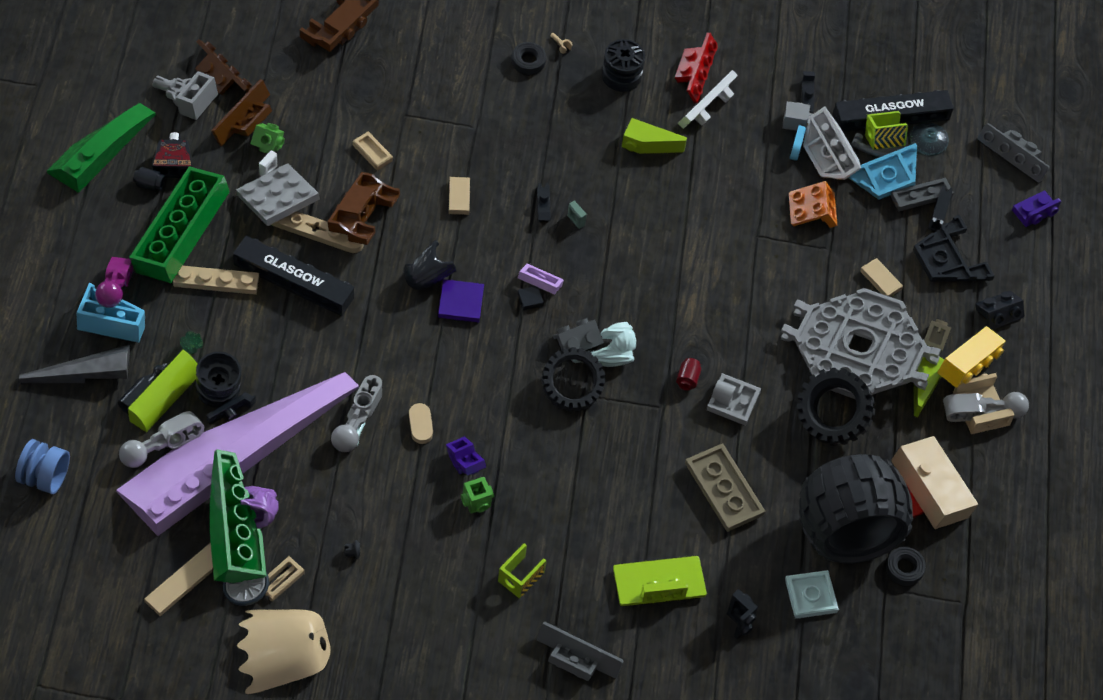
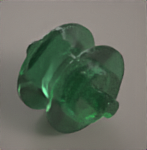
[180,331,203,354]

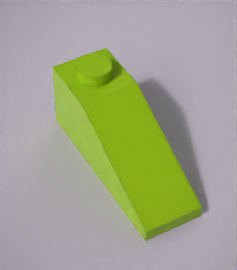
[622,118,687,154]
[914,357,945,417]

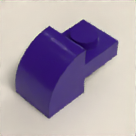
[446,436,486,475]

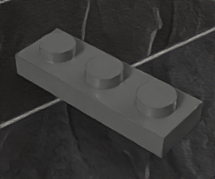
[890,178,954,211]

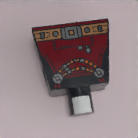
[153,132,192,178]

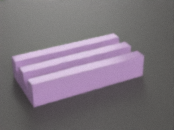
[518,264,564,295]

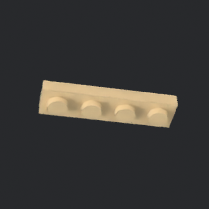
[173,266,259,295]

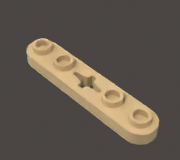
[271,211,364,253]

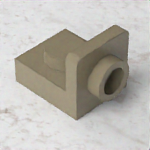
[924,319,951,351]

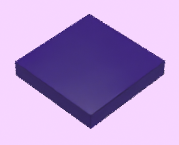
[438,279,484,322]

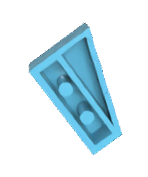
[76,283,145,343]

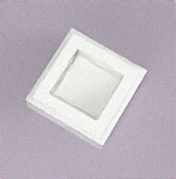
[259,150,277,176]

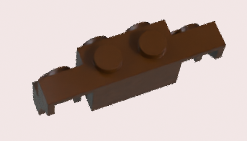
[327,172,400,245]

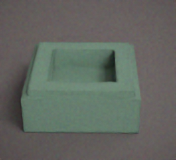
[567,201,587,229]

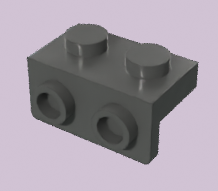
[553,318,604,351]

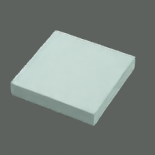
[785,570,839,619]

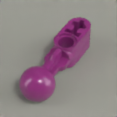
[95,257,133,308]

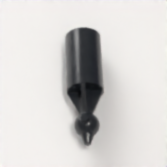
[117,363,168,414]

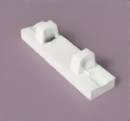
[678,70,738,129]

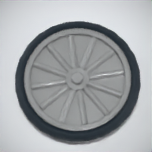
[223,572,269,606]

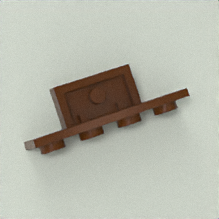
[195,39,252,95]
[211,79,272,146]

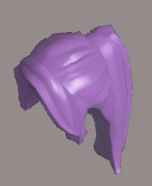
[240,486,279,528]

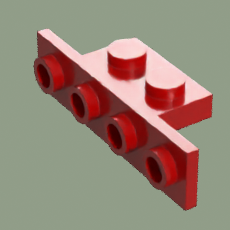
[675,33,718,103]

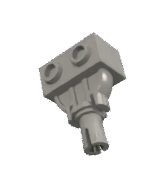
[153,71,218,120]

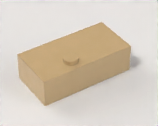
[891,436,978,529]

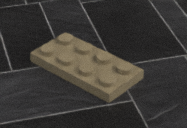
[685,443,765,532]

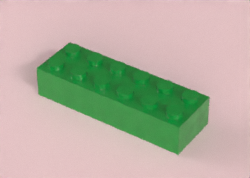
[129,166,230,283]

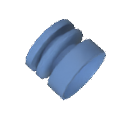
[15,439,70,494]

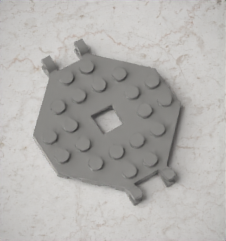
[781,288,941,399]

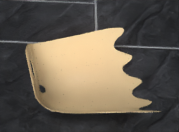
[237,610,331,694]

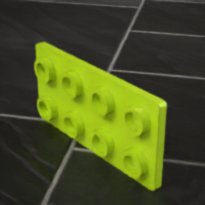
[613,556,707,606]

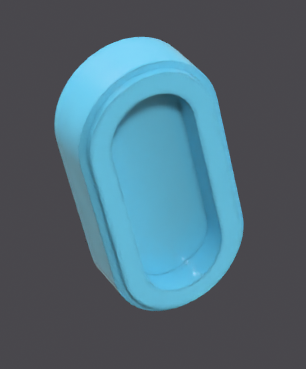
[790,125,806,160]

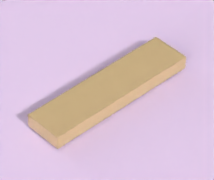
[144,543,213,616]

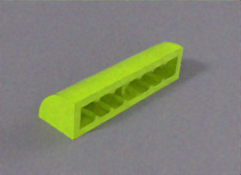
[128,350,198,433]

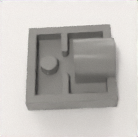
[707,373,761,425]

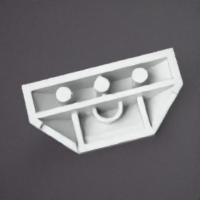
[803,107,861,180]

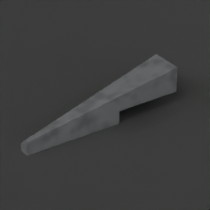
[19,345,130,383]

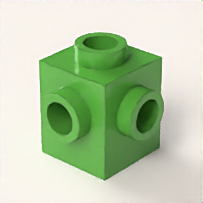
[250,123,285,153]
[461,477,494,513]

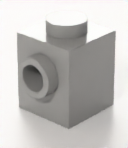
[782,101,813,132]

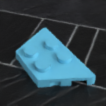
[848,143,917,199]

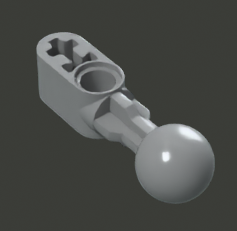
[331,375,382,452]
[943,392,1029,422]
[119,411,204,468]

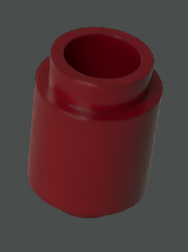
[676,358,701,390]

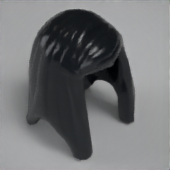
[403,240,456,290]

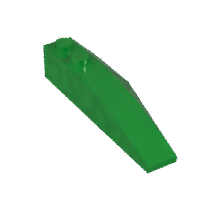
[47,103,156,193]
[210,449,267,583]

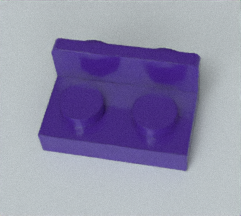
[1012,190,1061,227]

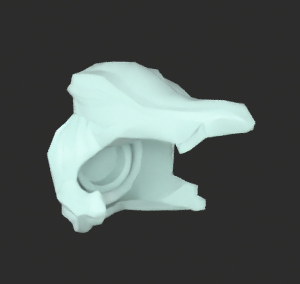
[571,322,636,367]

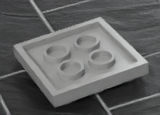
[236,163,320,226]

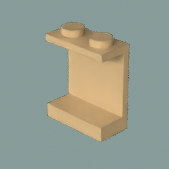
[953,373,1014,434]

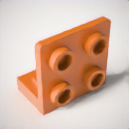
[789,181,837,228]

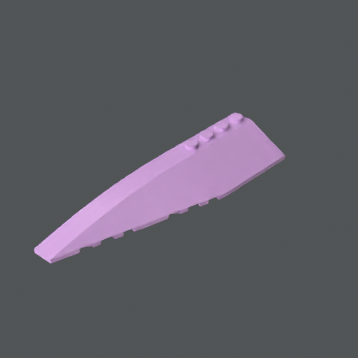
[116,372,359,536]

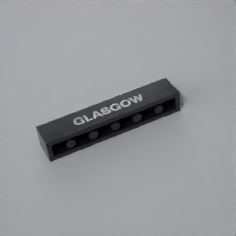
[833,90,954,132]
[233,236,354,316]

